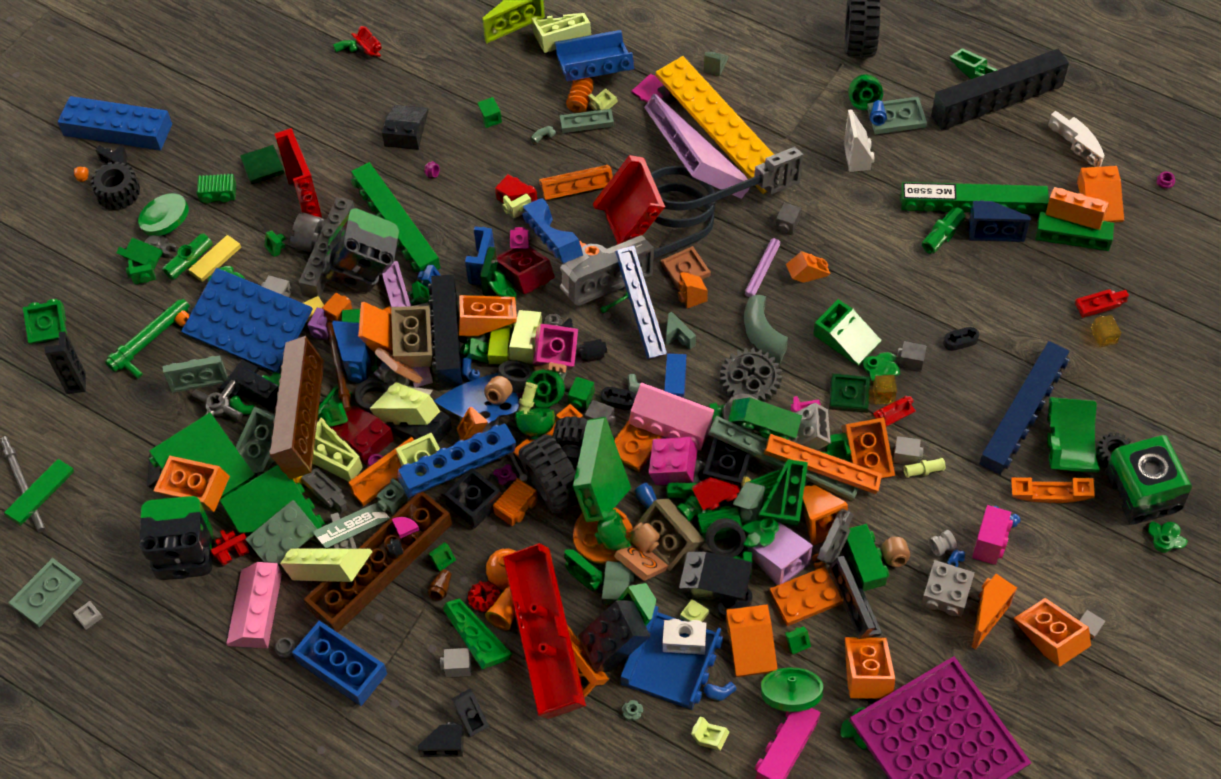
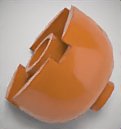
[486,549,517,590]

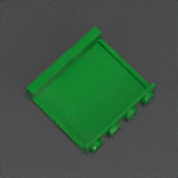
[149,412,255,499]

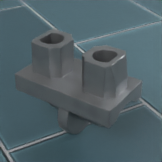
[374,361,410,387]

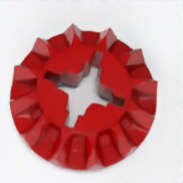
[468,580,500,612]

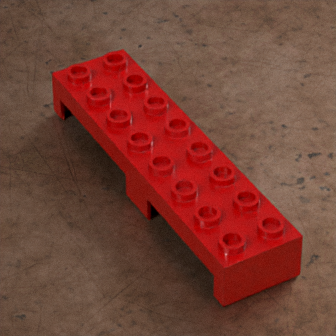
[503,543,586,719]

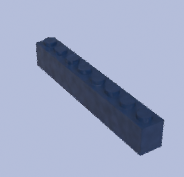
[979,341,1070,475]

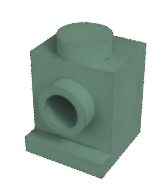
[376,478,409,514]

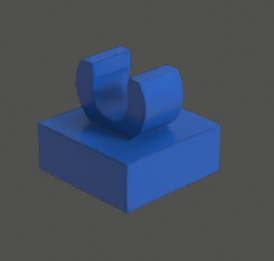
[417,265,440,288]

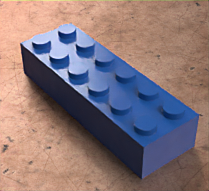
[58,96,172,150]

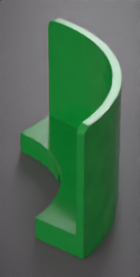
[1047,397,1100,473]

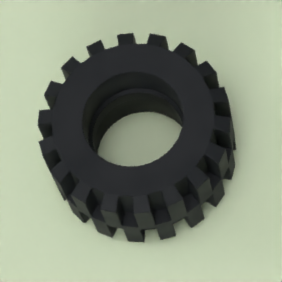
[91,162,140,210]
[552,416,588,462]

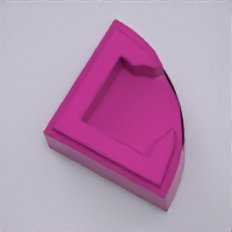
[392,517,419,538]

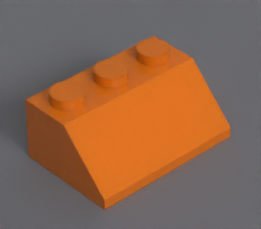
[1045,187,1109,230]

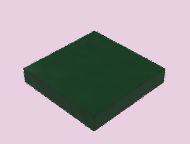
[240,145,285,184]
[480,247,498,296]
[829,373,870,413]

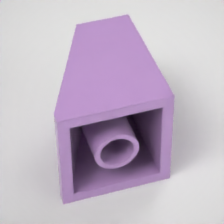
[747,522,812,585]

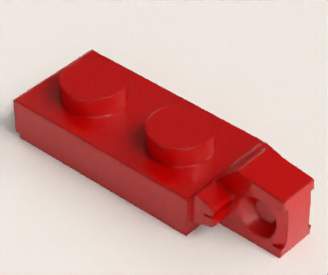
[1075,289,1129,318]

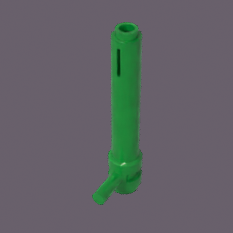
[105,299,190,379]

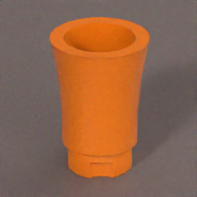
[485,586,518,630]

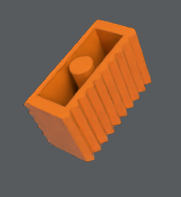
[493,478,538,526]

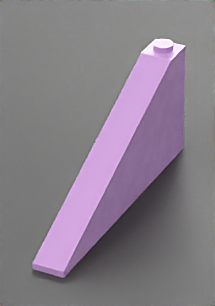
[644,94,750,199]

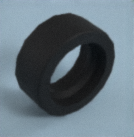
[498,360,534,393]
[355,378,389,416]
[705,518,746,558]

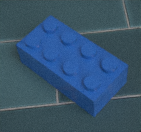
[292,621,387,706]

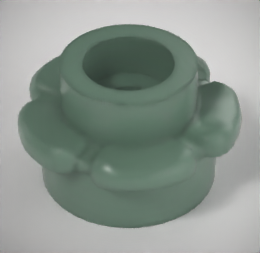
[622,700,643,721]

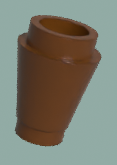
[428,569,452,601]

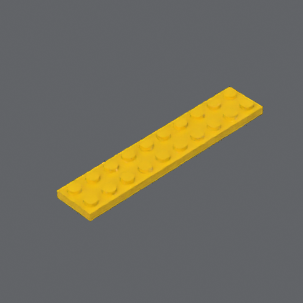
[655,56,774,194]

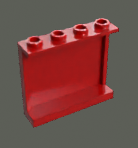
[274,128,322,218]
[593,155,665,245]

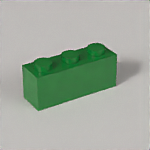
[844,524,889,591]

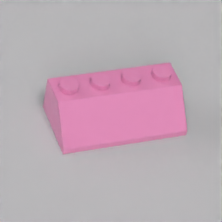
[628,383,714,451]
[226,562,282,648]

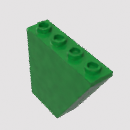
[573,416,631,522]
[220,465,325,537]

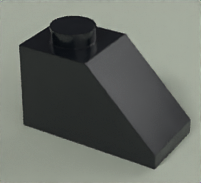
[418,722,464,757]

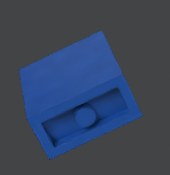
[465,227,494,285]

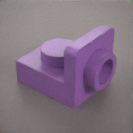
[308,307,329,340]

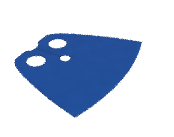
[434,373,519,423]

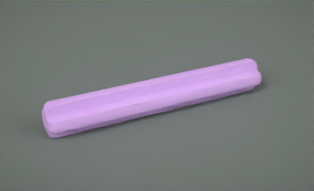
[745,238,780,297]

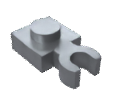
[145,235,177,258]

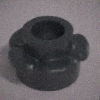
[387,538,404,558]

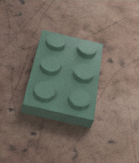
[867,97,927,134]
[163,356,228,393]
[246,500,317,565]
[8,558,83,628]

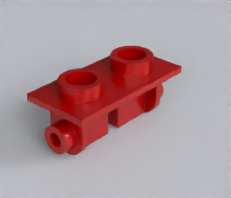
[351,26,382,57]
[873,396,916,427]

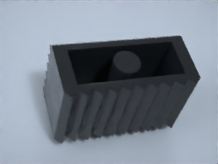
[238,370,279,410]

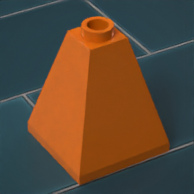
[802,485,848,546]

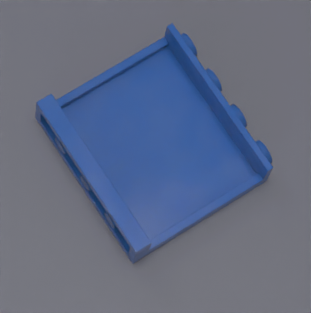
[555,30,634,81]
[621,606,723,710]

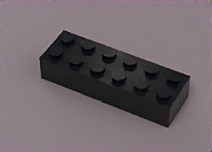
[428,274,463,391]

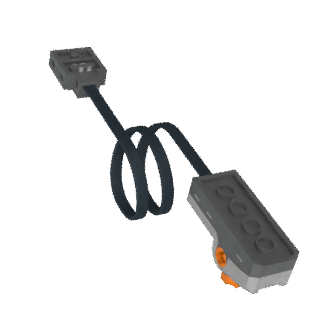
[560,147,804,306]

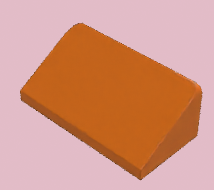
[457,407,488,441]

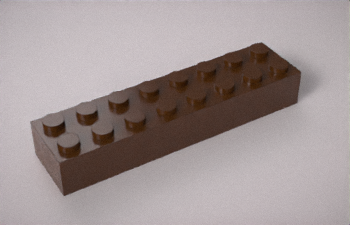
[269,336,324,479]
[304,492,452,633]

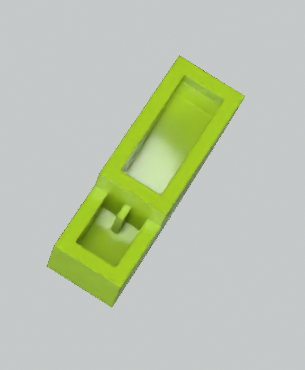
[488,323,513,364]

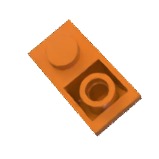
[786,251,830,283]
[678,272,708,308]

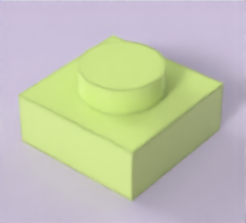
[680,599,709,622]

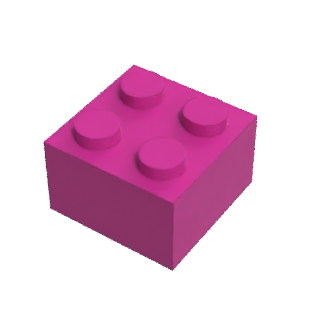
[533,324,578,370]
[649,437,697,485]
[972,505,1013,565]

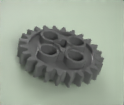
[720,348,782,402]

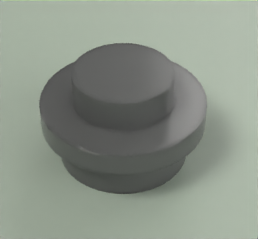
[275,637,296,658]

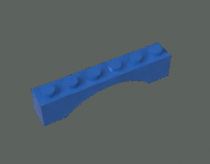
[522,198,583,264]

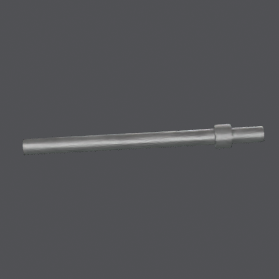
[0,436,45,532]

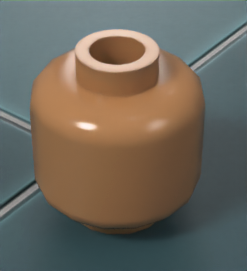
[484,376,513,405]
[630,522,660,552]
[881,537,910,567]

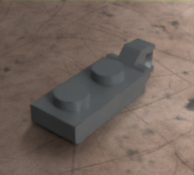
[301,468,347,513]
[817,509,854,565]

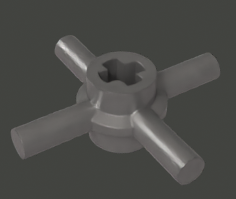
[192,380,243,420]

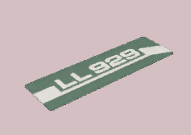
[313,503,390,548]

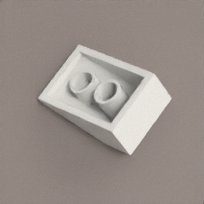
[844,110,874,172]

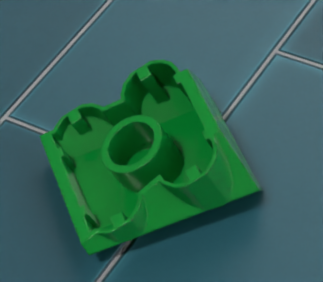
[564,550,605,591]

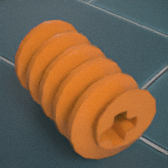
[566,77,593,113]

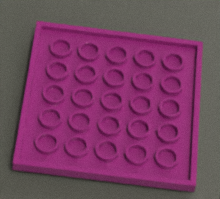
[849,656,1031,779]

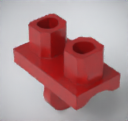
[211,530,249,566]

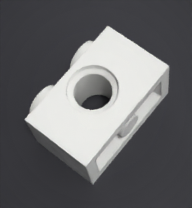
[663,619,706,655]

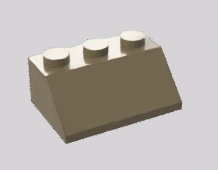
[391,306,432,367]
[633,499,706,571]

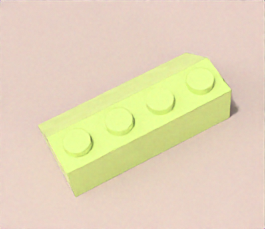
[280,548,372,582]

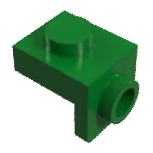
[126,260,156,284]
[460,338,489,363]

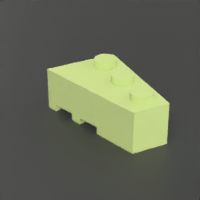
[531,13,591,53]
[508,310,542,368]
[370,382,440,425]
[312,418,362,481]

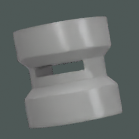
[928,530,957,556]

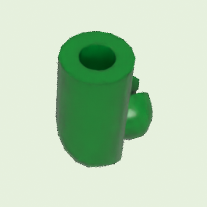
[333,40,358,52]
[229,396,255,415]

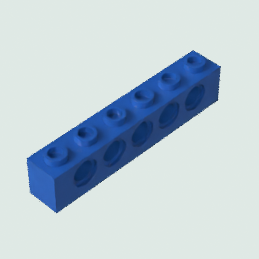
[398,424,516,498]

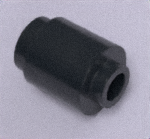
[579,339,608,361]

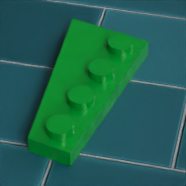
[443,598,512,670]

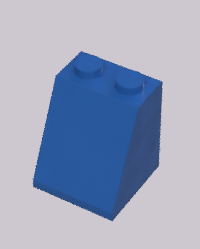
[332,321,374,383]

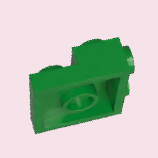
[23,299,67,345]

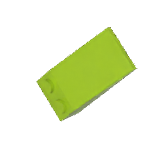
[482,0,545,43]

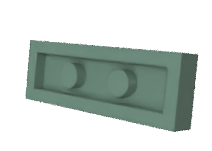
[560,109,614,133]

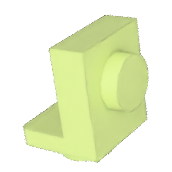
[588,88,618,111]
[502,194,531,219]
[691,717,729,751]

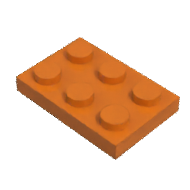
[769,566,843,626]

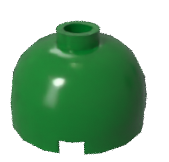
[848,74,884,110]
[526,369,565,408]
[516,408,555,439]
[595,509,631,551]

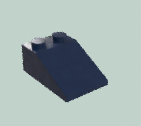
[968,200,1031,242]

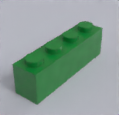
[1035,212,1114,251]

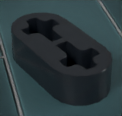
[943,327,979,351]
[601,387,636,410]
[718,588,753,620]

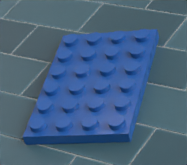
[181,268,313,373]

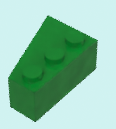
[728,397,802,440]
[758,459,808,526]

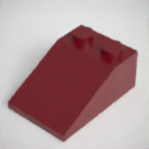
[497,246,555,294]
[330,405,394,465]

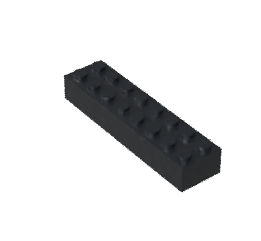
[931,48,1069,130]

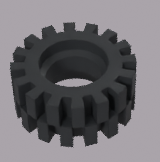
[1096,432,1132,467]

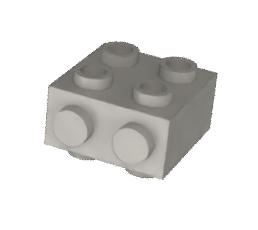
[788,403,831,450]
[921,560,975,617]

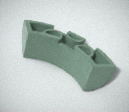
[744,295,788,364]

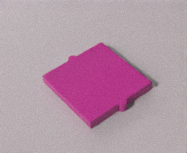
[631,74,663,103]

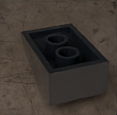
[382,105,429,150]
[386,410,452,444]
[679,552,752,600]

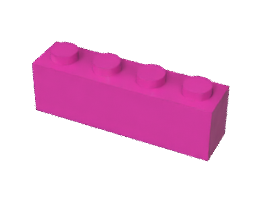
[755,708,821,779]

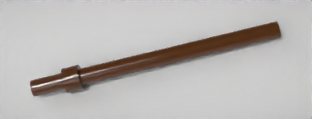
[326,321,351,412]

